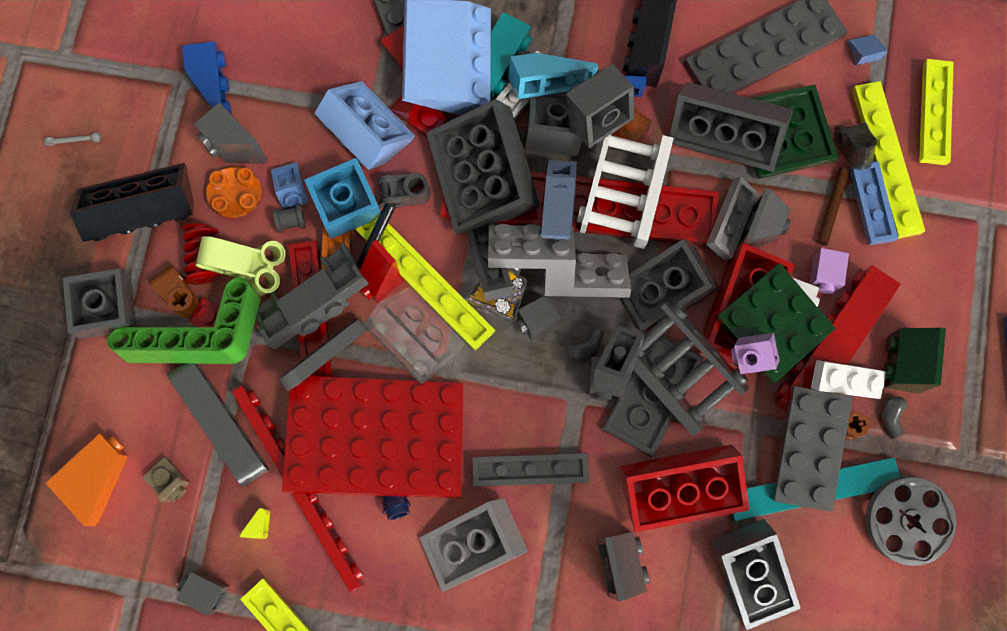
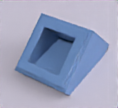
[848,35,887,65]

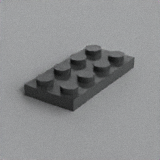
[772,386,853,512]

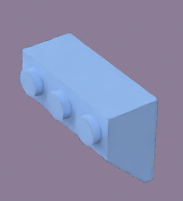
[314,81,415,170]

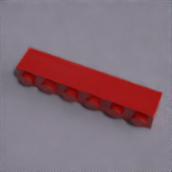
[775,265,901,412]

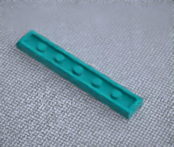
[732,457,903,521]

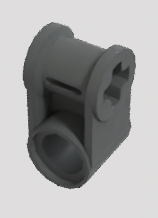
[377,173,431,208]

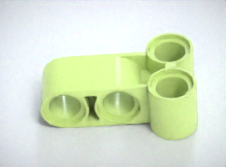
[195,237,285,296]

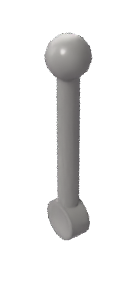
[44,132,102,146]

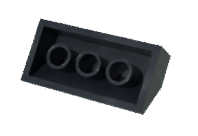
[622,0,677,88]
[70,163,194,242]

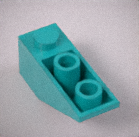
[490,12,533,101]

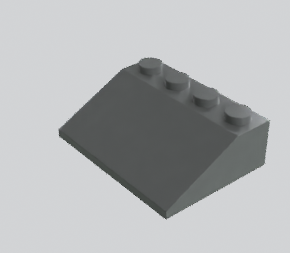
[427,99,540,234]

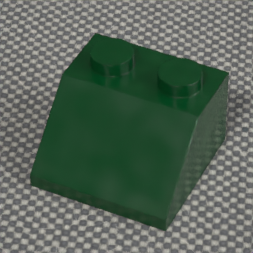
[883,327,946,394]

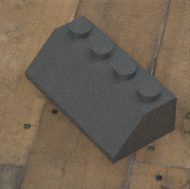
[670,82,793,172]

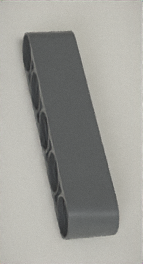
[167,364,269,487]

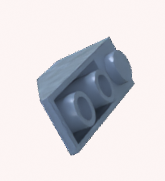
[541,160,577,240]

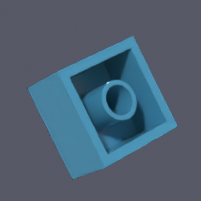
[304,158,381,239]

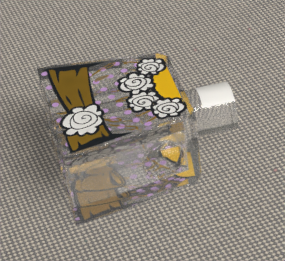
[466,268,527,328]

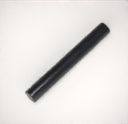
[357,203,396,269]

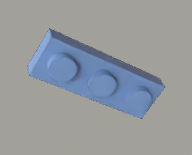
[849,161,898,246]

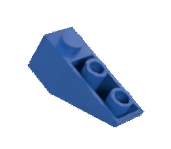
[182,41,232,115]

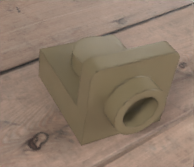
[142,457,190,503]

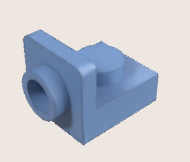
[271,162,309,210]

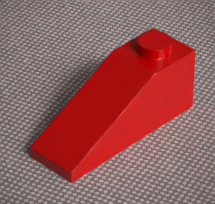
[360,239,403,303]

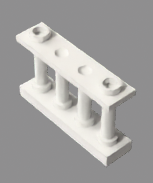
[577,135,674,249]

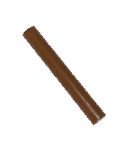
[817,168,850,246]

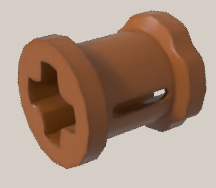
[845,412,870,440]

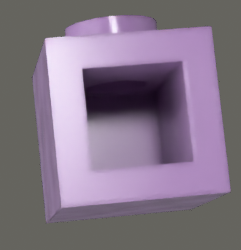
[809,248,849,294]
[731,333,780,374]

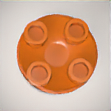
[206,167,262,218]

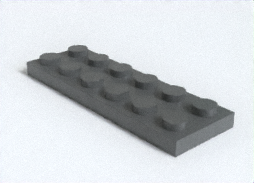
[684,0,848,94]

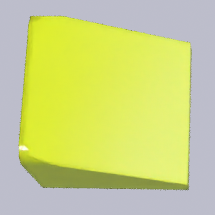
[239,508,271,539]

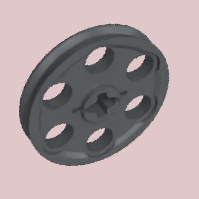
[866,476,957,566]

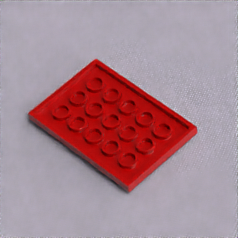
[282,376,464,499]

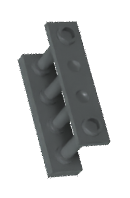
[634,301,750,437]

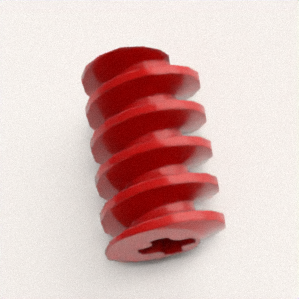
[182,223,221,285]

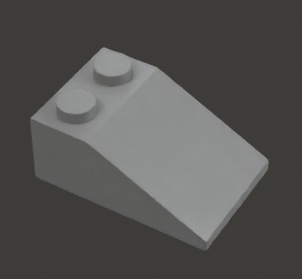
[419,498,528,592]

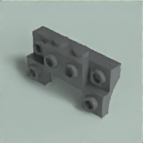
[256,243,369,350]

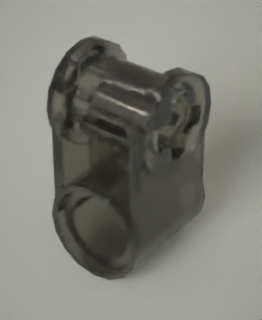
[834,121,877,170]

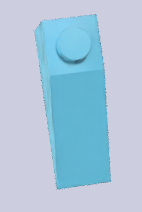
[508,53,598,99]

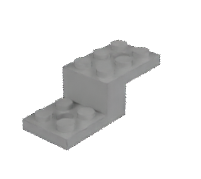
[488,224,631,298]

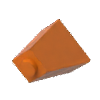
[46,433,128,526]

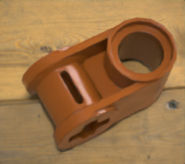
[149,264,200,319]

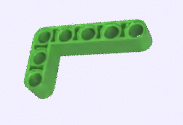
[107,277,260,364]

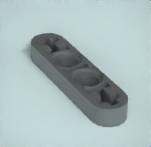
[278,317,368,391]

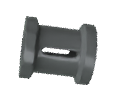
[273,204,306,233]

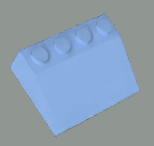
[402,0,491,115]

